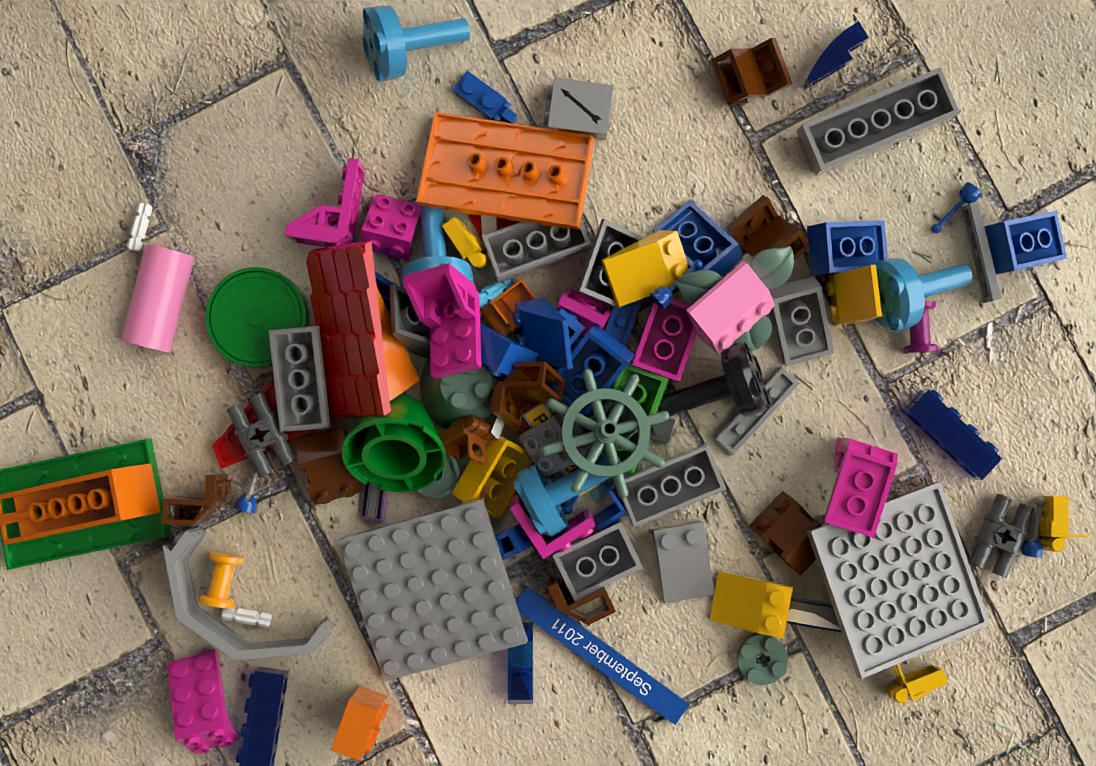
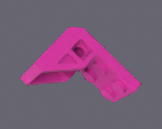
[285,158,366,247]
[403,263,482,379]
[823,437,898,538]

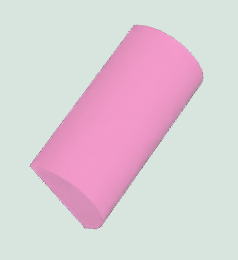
[120,244,195,353]

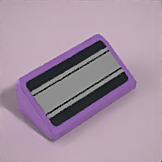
[360,482,388,522]

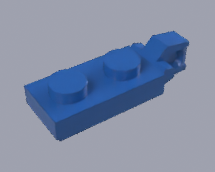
[453,70,517,123]

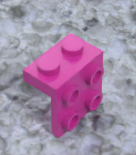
[361,194,421,261]

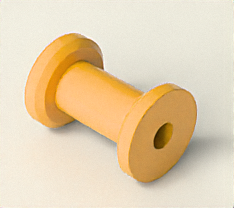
[198,551,244,608]

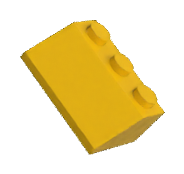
[451,435,533,521]

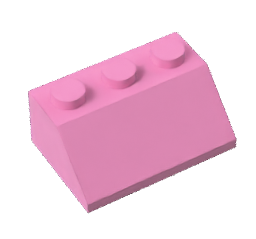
[686,261,775,355]

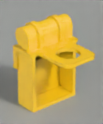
[442,217,490,268]
[1038,496,1090,552]
[886,664,949,703]

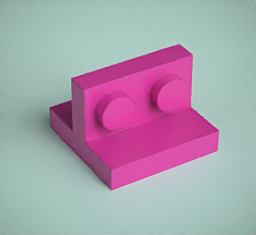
[556,288,612,337]

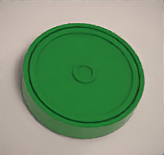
[205,267,309,368]

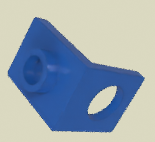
[593,481,627,531]

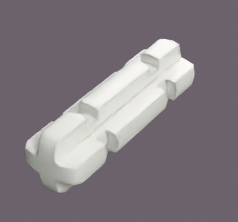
[126,203,152,252]
[222,607,272,628]

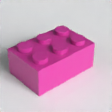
[631,299,697,383]

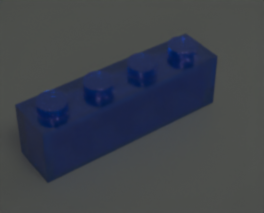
[902,389,1003,480]
[236,666,289,766]

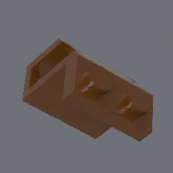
[711,38,793,106]
[726,195,811,260]
[490,361,565,428]
[294,426,363,505]
[161,474,231,526]
[749,491,822,576]
[545,578,616,625]

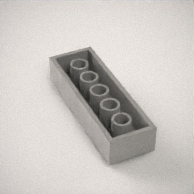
[797,67,960,176]

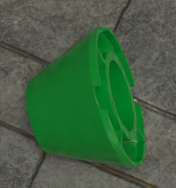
[342,394,446,493]

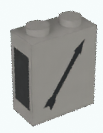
[544,78,614,140]

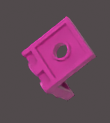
[510,494,595,559]

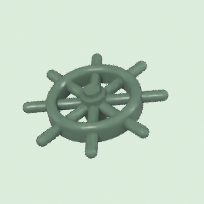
[541,369,669,498]

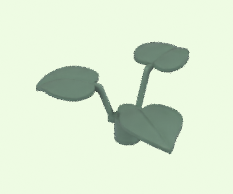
[676,246,794,351]

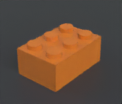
[331,686,389,761]

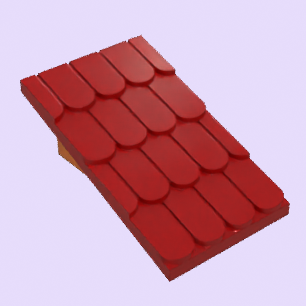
[306,241,420,416]

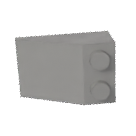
[768,276,834,366]
[652,521,714,603]

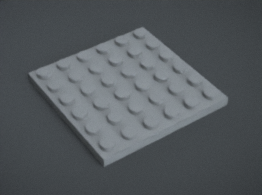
[807,482,990,679]
[338,498,528,681]

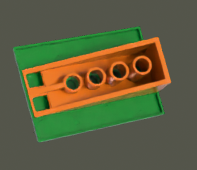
[0,438,171,570]

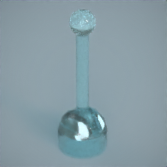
[589,463,643,503]

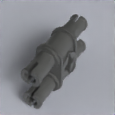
[227,393,296,478]
[969,494,1035,578]

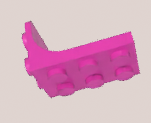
[167,649,240,754]

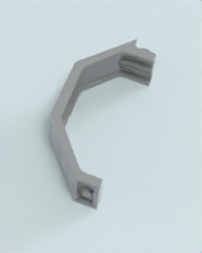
[163,527,336,661]

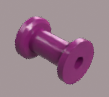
[903,301,939,354]

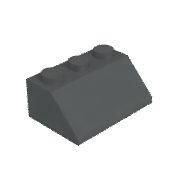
[577,219,644,308]

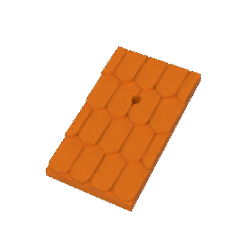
[416,112,595,230]

